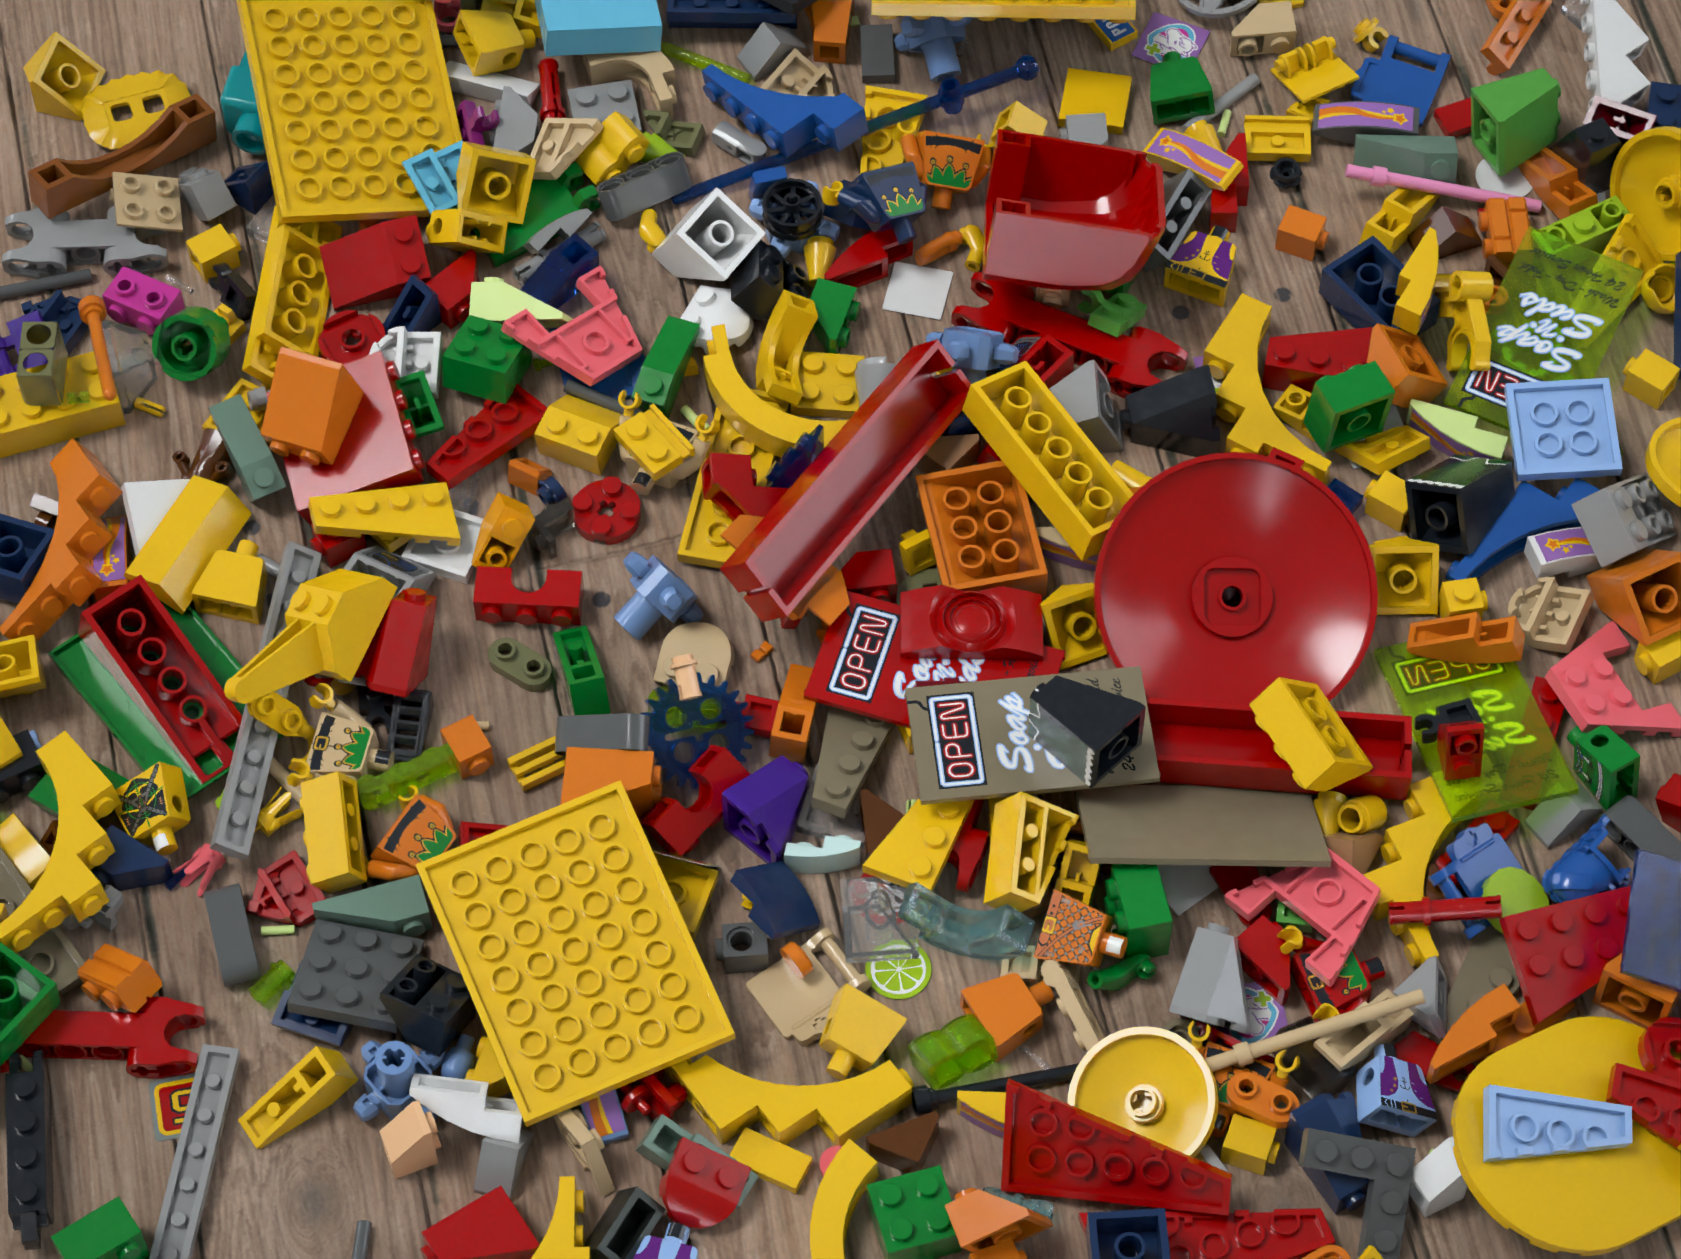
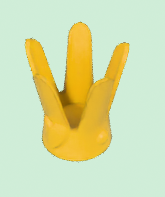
[254,786,303,837]

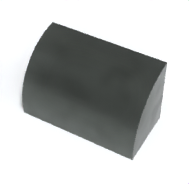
[584,1186,666,1259]

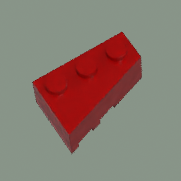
[1262,327,1373,393]

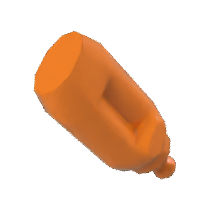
[914,230,964,267]

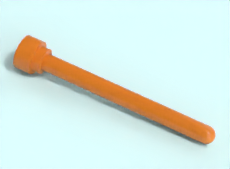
[78,295,117,401]

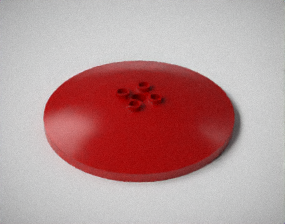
[1093,452,1378,704]

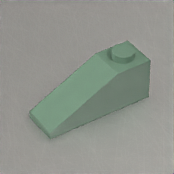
[1353,134,1458,184]
[208,394,286,503]
[312,874,433,937]

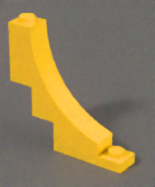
[664,1055,914,1146]

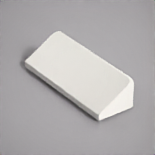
[446,60,540,107]

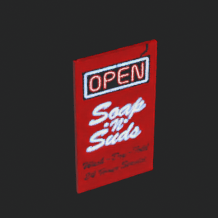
[804,591,1065,728]

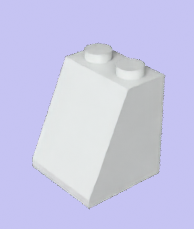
[651,187,766,281]

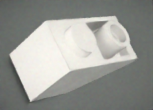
[1409,1136,1467,1218]

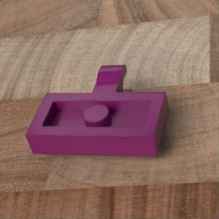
[456,100,500,145]

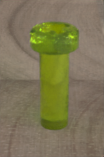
[533,358,555,372]

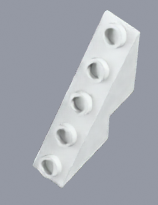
[1580,0,1651,110]

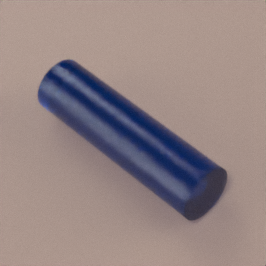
[164,867,186,891]

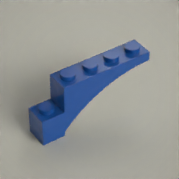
[702,64,869,157]
[1445,478,1600,581]

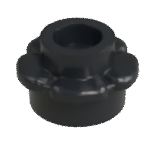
[1269,158,1302,189]

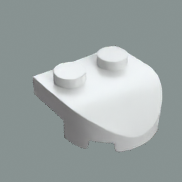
[680,285,754,355]
[369,326,443,399]

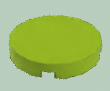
[1481,867,1549,934]

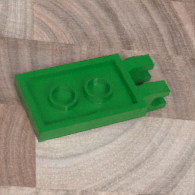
[471,162,601,268]

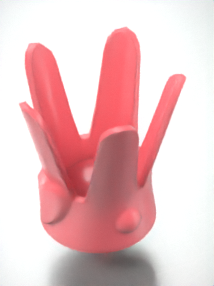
[172,843,226,898]

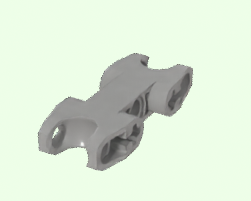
[1,206,169,279]

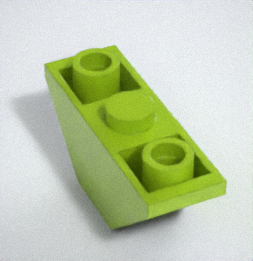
[1530,195,1630,268]

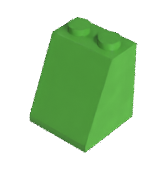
[1471,68,1561,177]

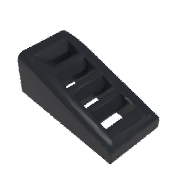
[386,689,434,766]

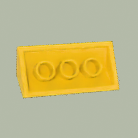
[123,475,252,614]

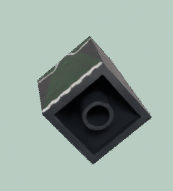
[1405,455,1515,555]
[1028,675,1146,789]

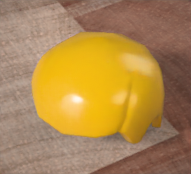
[1641,263,1675,314]

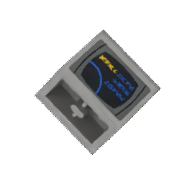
[344,545,437,601]

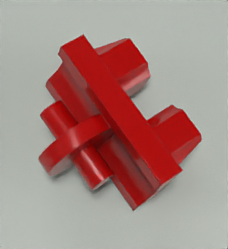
[620,1069,687,1120]

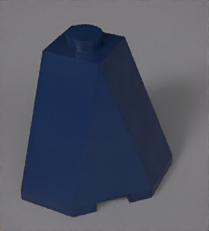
[1284,1091,1369,1215]

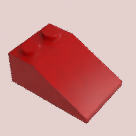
[319,215,431,311]

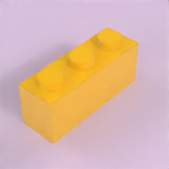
[300,771,367,894]

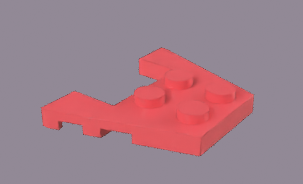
[501,265,643,387]
[1545,621,1681,737]
[1224,847,1381,987]

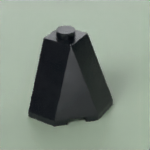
[1549,117,1623,194]
[1119,365,1221,457]

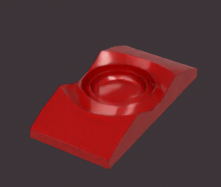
[900,585,1043,661]

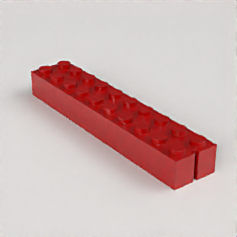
[720,339,971,622]
[1146,697,1412,800]

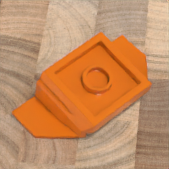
[720,515,850,626]

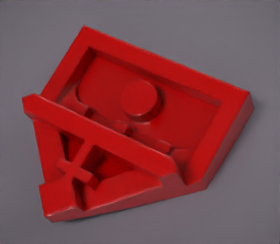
[246,849,326,927]

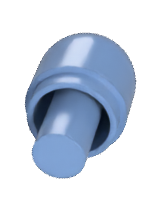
[441,1034,475,1079]

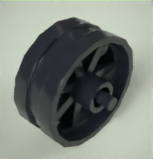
[762,178,822,241]

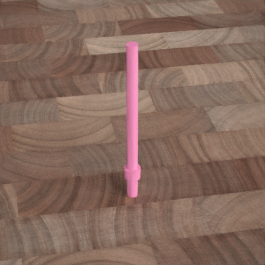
[1345,164,1542,213]

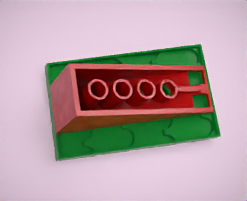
[48,574,284,800]

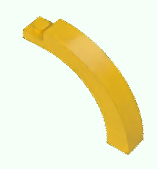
[703,324,849,465]
[810,1139,879,1259]

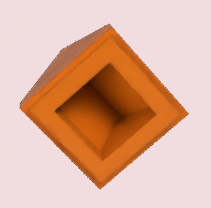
[508,457,553,496]

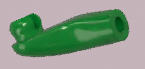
[1087,953,1156,991]

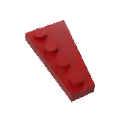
[426,384,548,490]

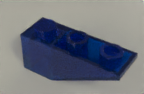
[520,233,599,309]
[765,424,824,488]

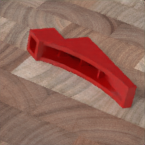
[701,452,808,629]

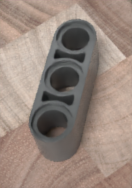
[596,152,693,221]
[555,713,650,756]
[1598,795,1681,880]
[203,883,261,987]

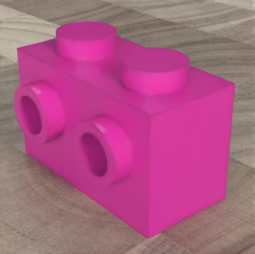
[102,266,185,335]

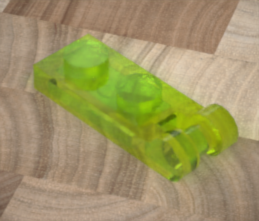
[357,743,457,811]

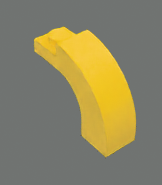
[755,290,818,405]

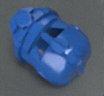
[1542,814,1632,904]

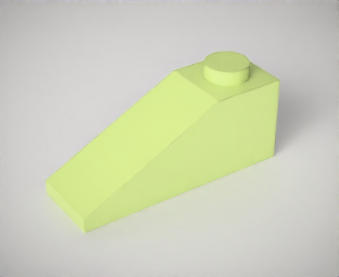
[469,277,573,328]

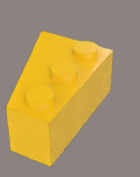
[984,791,1079,916]

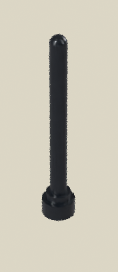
[912,1063,1079,1117]

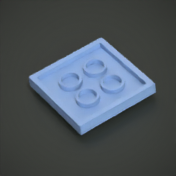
[1504,378,1623,481]

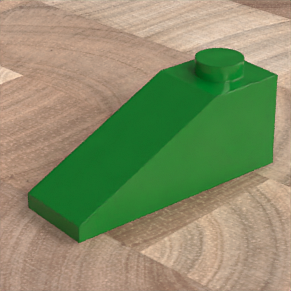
[631,315,701,419]
[552,625,611,715]

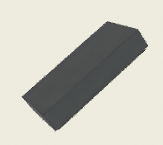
[860,24,895,83]

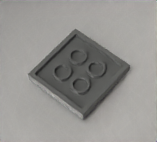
[287,919,424,1033]

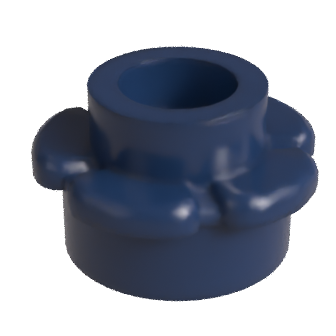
[536,476,567,508]

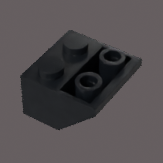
[731,239,808,320]
[379,954,476,1057]

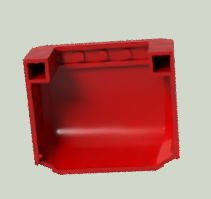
[982,129,1166,291]

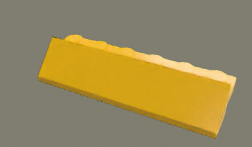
[242,205,343,390]

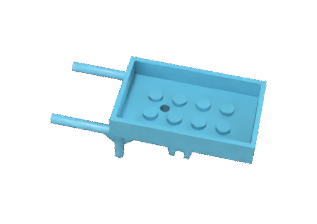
[534,0,662,56]

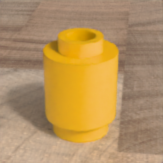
[1337,794,1387,835]

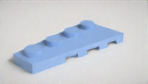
[1483,1084,1633,1162]

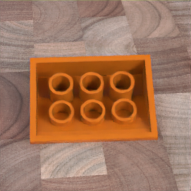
[915,460,1048,596]

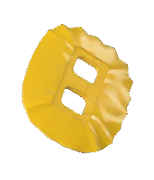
[81,70,191,150]

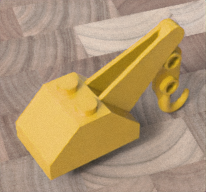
[224,568,398,762]

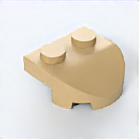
[760,48,835,96]
[1508,577,1594,653]
[653,622,735,697]

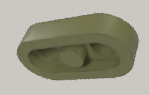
[488,637,553,692]

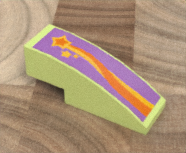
[1406,398,1508,460]

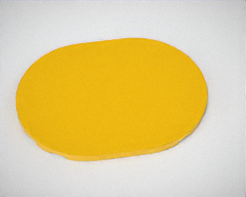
[1450,1016,1681,1256]

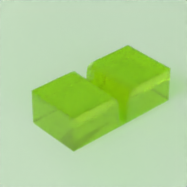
[67,391,90,404]

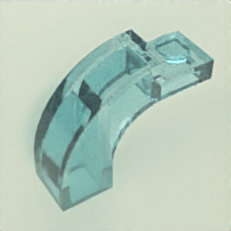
[897,882,1035,960]

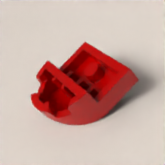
[659,1137,751,1230]

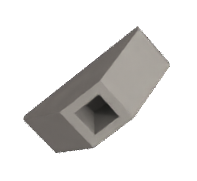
[490,86,540,155]

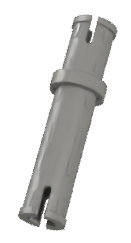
[512,222,607,287]

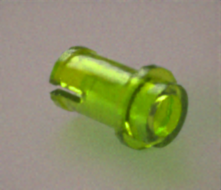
[247,959,295,1007]

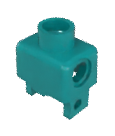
[220,51,266,155]

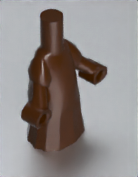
[172,428,233,483]

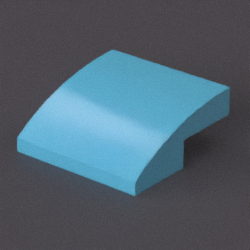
[402,140,463,215]

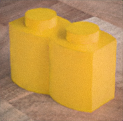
[574,111,650,186]

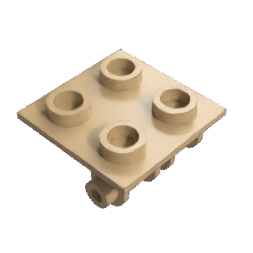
[109,172,183,232]

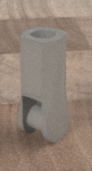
[712,121,767,170]

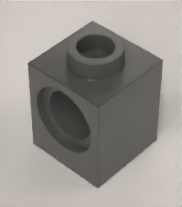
[715,922,769,974]

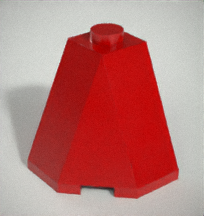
[354,588,437,697]

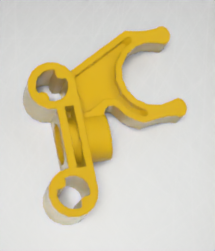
[1433,270,1494,372]

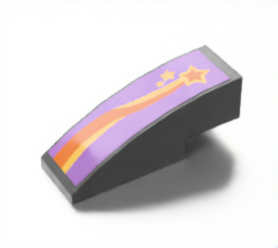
[1312,101,1420,145]

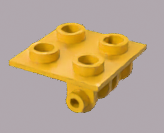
[1270,36,1360,104]

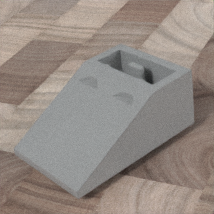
[1571,472,1676,568]

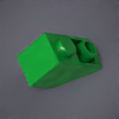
[810,278,861,354]

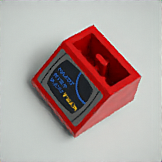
[986,334,1074,389]

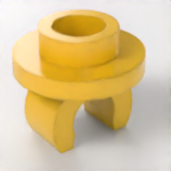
[1353,17,1389,53]

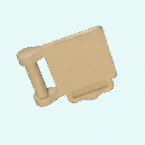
[746,927,872,1046]

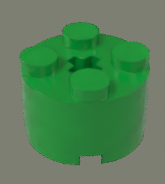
[152,306,231,381]

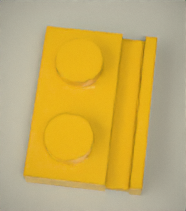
[1244,115,1311,162]
[613,403,695,481]

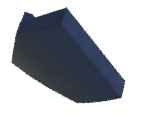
[21,289,89,356]

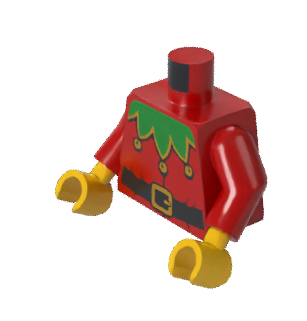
[1277,925,1385,1023]

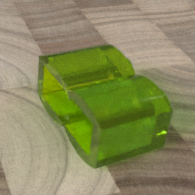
[908,1014,998,1089]

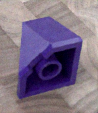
[722,755,809,863]

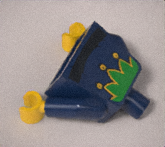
[821,161,928,245]

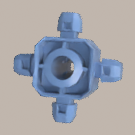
[894,16,973,82]
[926,326,1019,384]
[614,551,704,640]
[353,1040,445,1122]

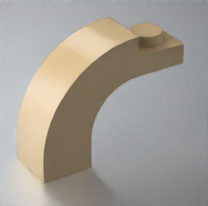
[582,51,677,118]

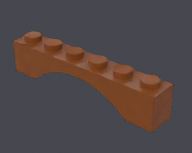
[28,93,217,219]

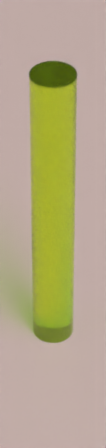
[660,41,751,84]

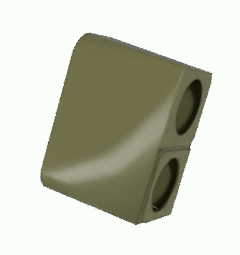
[16,322,68,406]

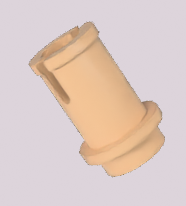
[670,654,702,701]

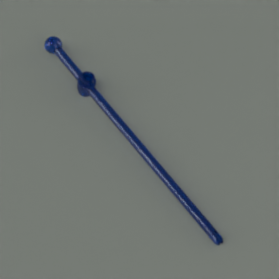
[671,55,1039,205]

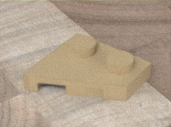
[530,118,604,180]
[553,1109,615,1197]

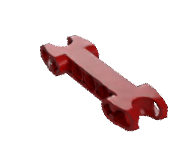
[951,272,1189,399]
[0,996,206,1079]

